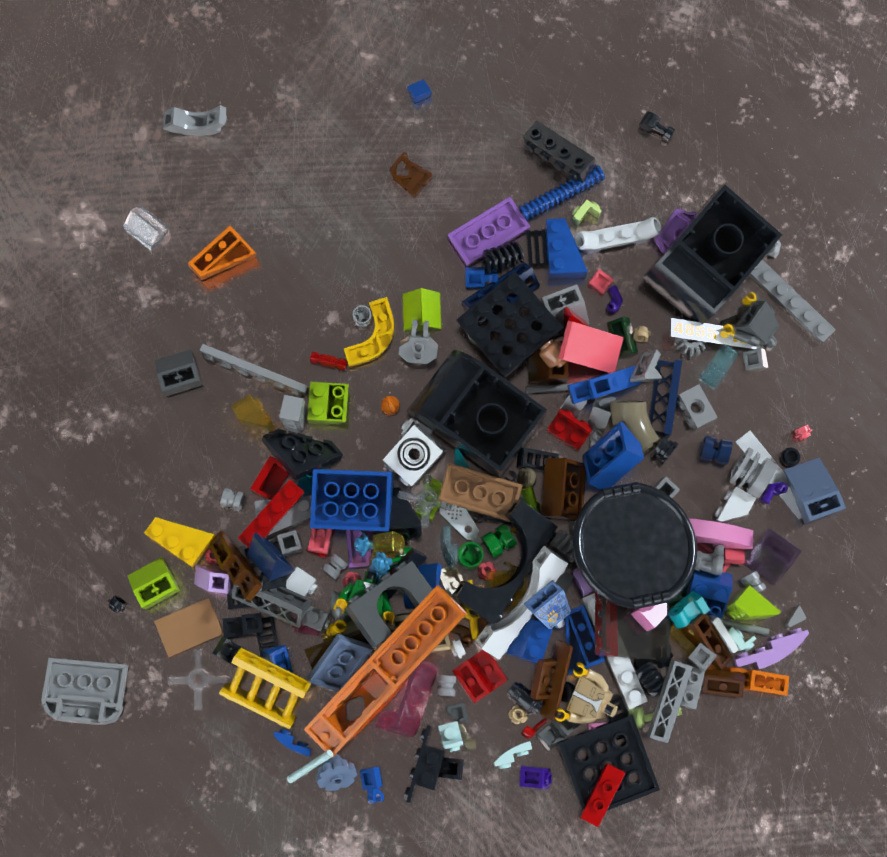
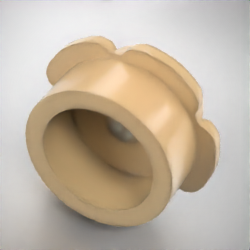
[632,326,651,343]
[508,705,528,725]

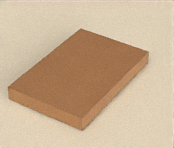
[154,598,224,658]

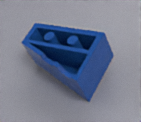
[545,218,588,280]
[565,605,605,675]

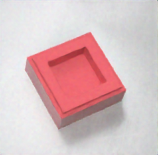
[588,269,614,295]
[724,548,745,565]

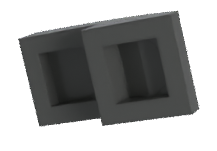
[536,710,581,751]

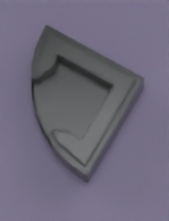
[445,702,469,722]

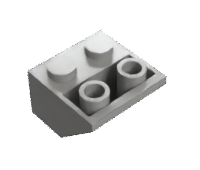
[541,284,590,337]

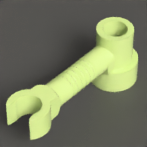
[628,706,682,729]

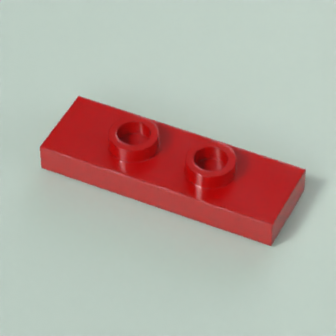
[580,763,625,827]

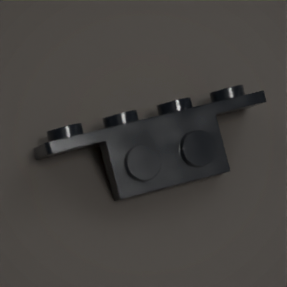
[404,725,446,805]

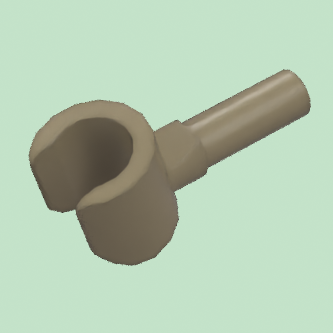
[459,723,476,751]

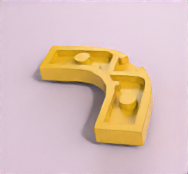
[344,297,394,368]

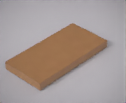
[437,463,523,523]

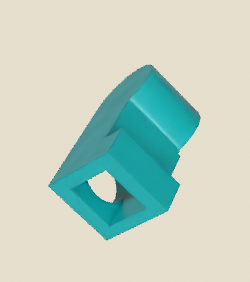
[668,591,710,628]

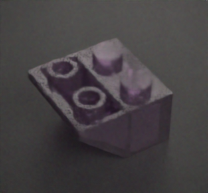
[744,528,801,585]

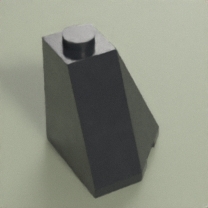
[382,487,422,546]

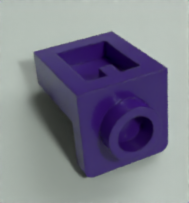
[520,766,552,789]

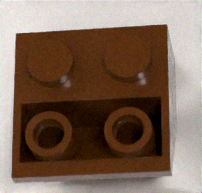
[528,341,568,383]

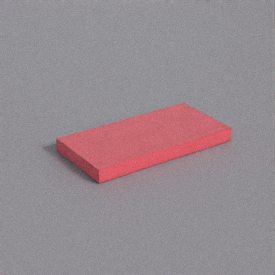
[558,321,624,373]

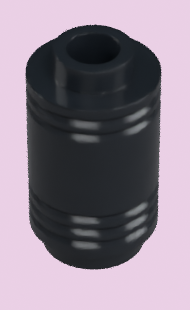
[507,682,543,715]

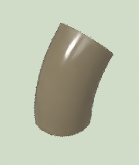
[610,400,661,457]

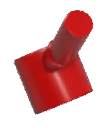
[521,718,548,739]

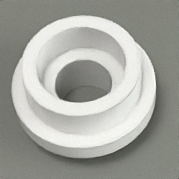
[450,640,466,659]

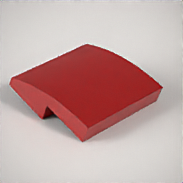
[452,650,509,703]

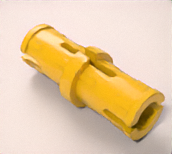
[322,620,346,642]

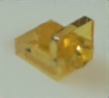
[373,531,405,555]

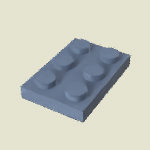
[307,634,373,692]

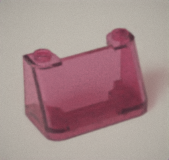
[376,659,438,738]

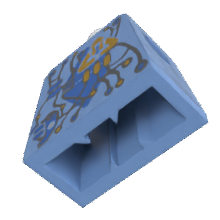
[524,580,571,629]

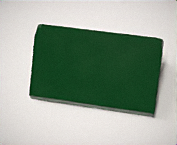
[607,316,638,358]

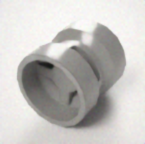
[352,305,372,328]
[220,488,245,511]
[321,553,348,580]
[740,571,766,592]
[436,675,456,696]

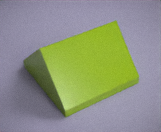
[403,288,441,331]

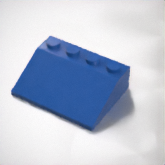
[310,469,393,531]

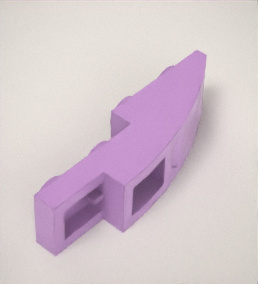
[732,628,809,670]

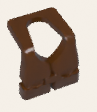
[389,152,432,197]

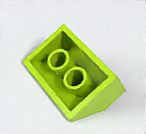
[725,585,781,621]

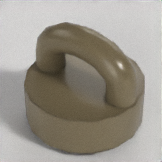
[517,468,536,487]

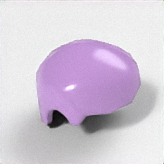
[570,568,594,598]

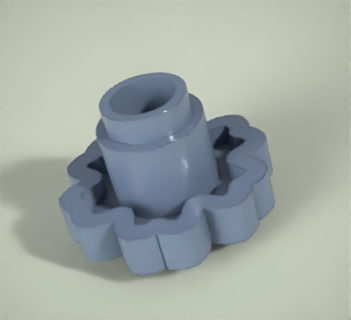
[315,754,357,791]

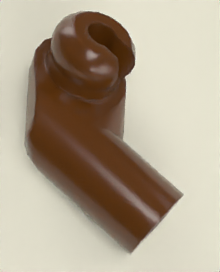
[451,624,473,647]

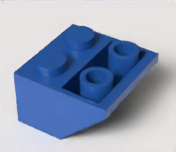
[686,569,733,619]

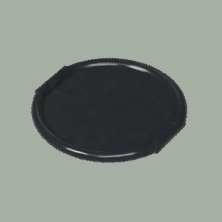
[572,482,697,610]

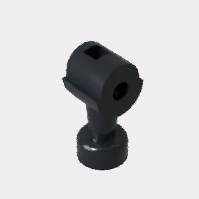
[639,111,675,142]

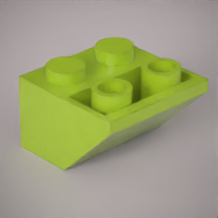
[307,382,349,425]
[127,557,180,610]

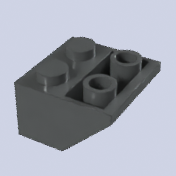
[155,349,202,396]

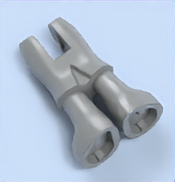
[695,545,724,575]

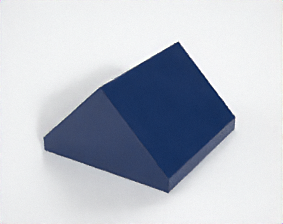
[248,533,295,581]

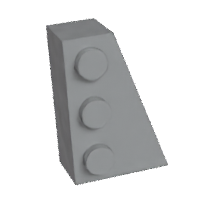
[255,496,312,539]

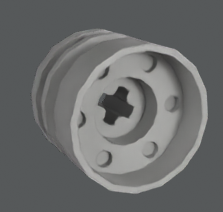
[728,447,778,499]

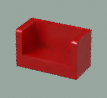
[250,456,289,500]

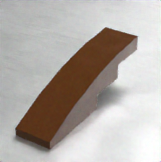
[210,531,263,601]

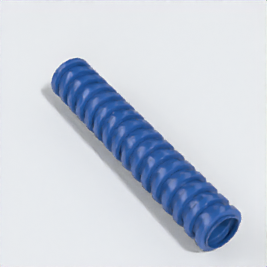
[519,165,605,221]

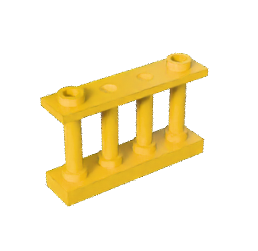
[219,648,312,729]

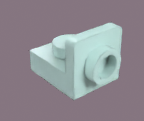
[727,627,756,652]
[438,721,463,752]

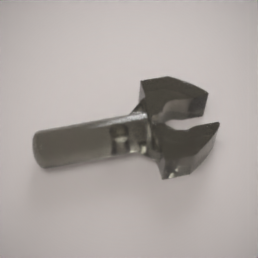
[720,305,749,326]

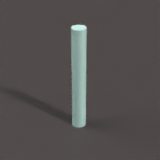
[287,750,333,783]

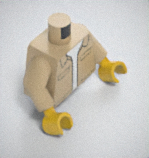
[555,662,618,724]

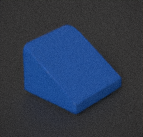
[407,79,431,103]

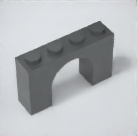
[345,561,433,648]

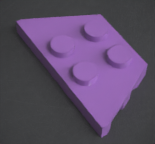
[654,209,697,253]

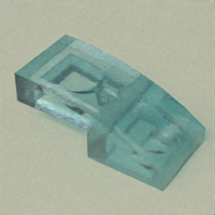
[440,525,458,570]

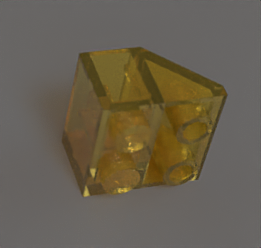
[231,394,275,434]

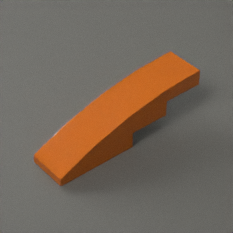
[707,664,789,696]

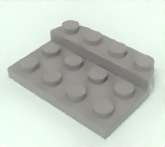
[41,658,128,725]

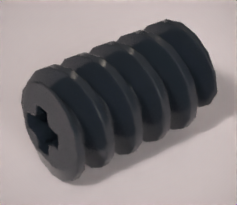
[482,241,524,274]

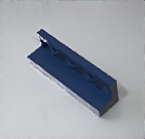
[462,262,540,325]
[649,359,682,438]

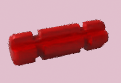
[310,351,347,370]

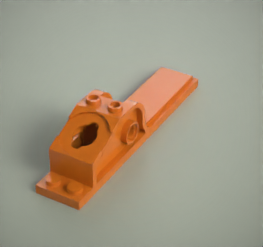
[303,585,467,758]

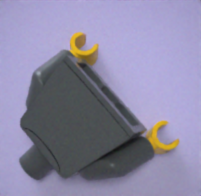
[720,292,779,348]

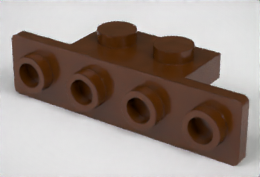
[530,640,573,721]

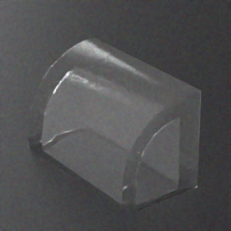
[122,206,169,250]

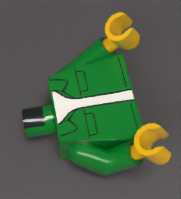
[333,571,395,625]

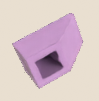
[194,564,233,594]

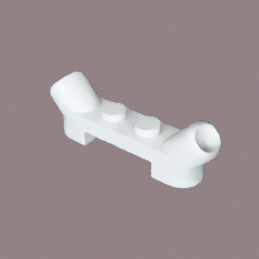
[574,217,661,254]

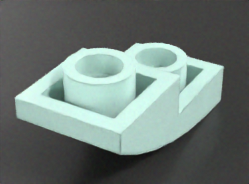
[494,741,532,769]

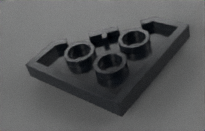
[262,429,343,480]

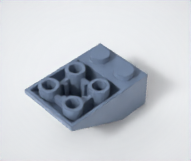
[783,457,846,524]

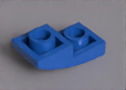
[273,729,313,757]

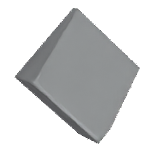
[743,348,768,370]
[560,395,588,418]
[784,605,806,628]

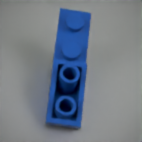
[567,365,642,404]

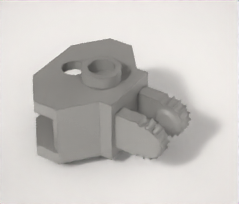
[399,320,438,364]

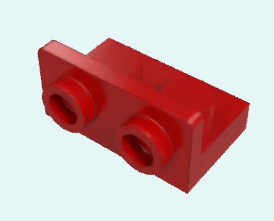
[546,409,592,451]

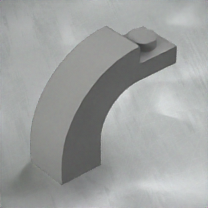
[163,106,227,136]

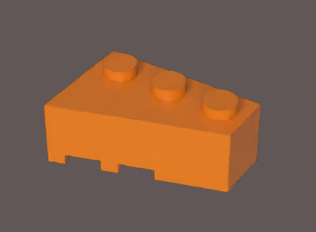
[188,226,256,280]

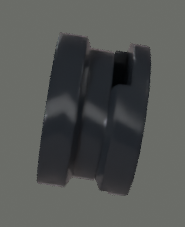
[650,435,679,465]

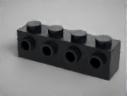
[523,121,596,183]

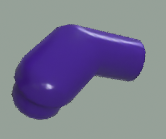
[607,285,623,313]
[761,482,788,504]

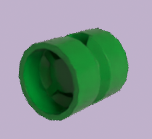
[481,523,517,559]
[458,542,483,570]

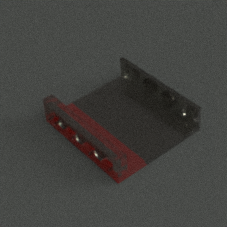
[595,592,671,661]

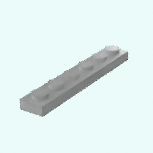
[749,260,836,344]
[199,344,309,397]

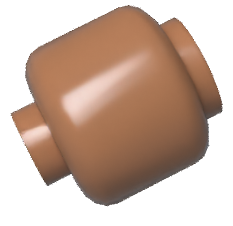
[540,339,567,368]

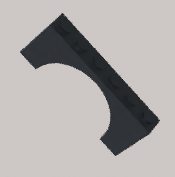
[451,499,558,625]

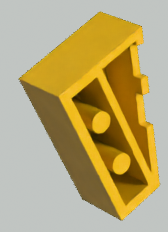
[144,517,216,569]

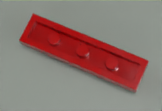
[238,479,305,548]

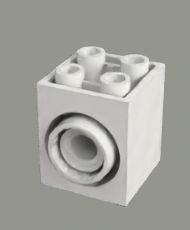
[383,424,447,486]

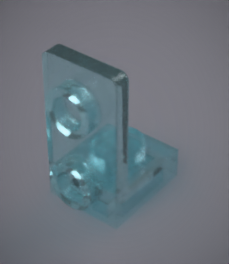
[700,344,739,388]

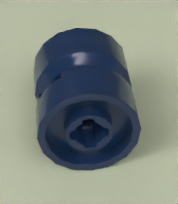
[700,435,733,465]

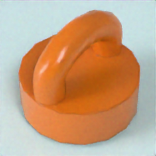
[381,396,400,416]

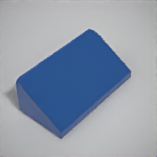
[262,645,293,686]

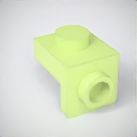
[572,200,602,226]

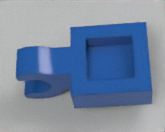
[465,267,498,288]
[360,767,384,804]

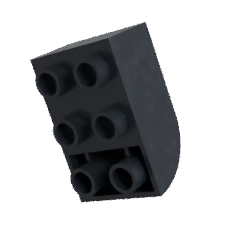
[642,184,783,325]
[406,350,547,478]

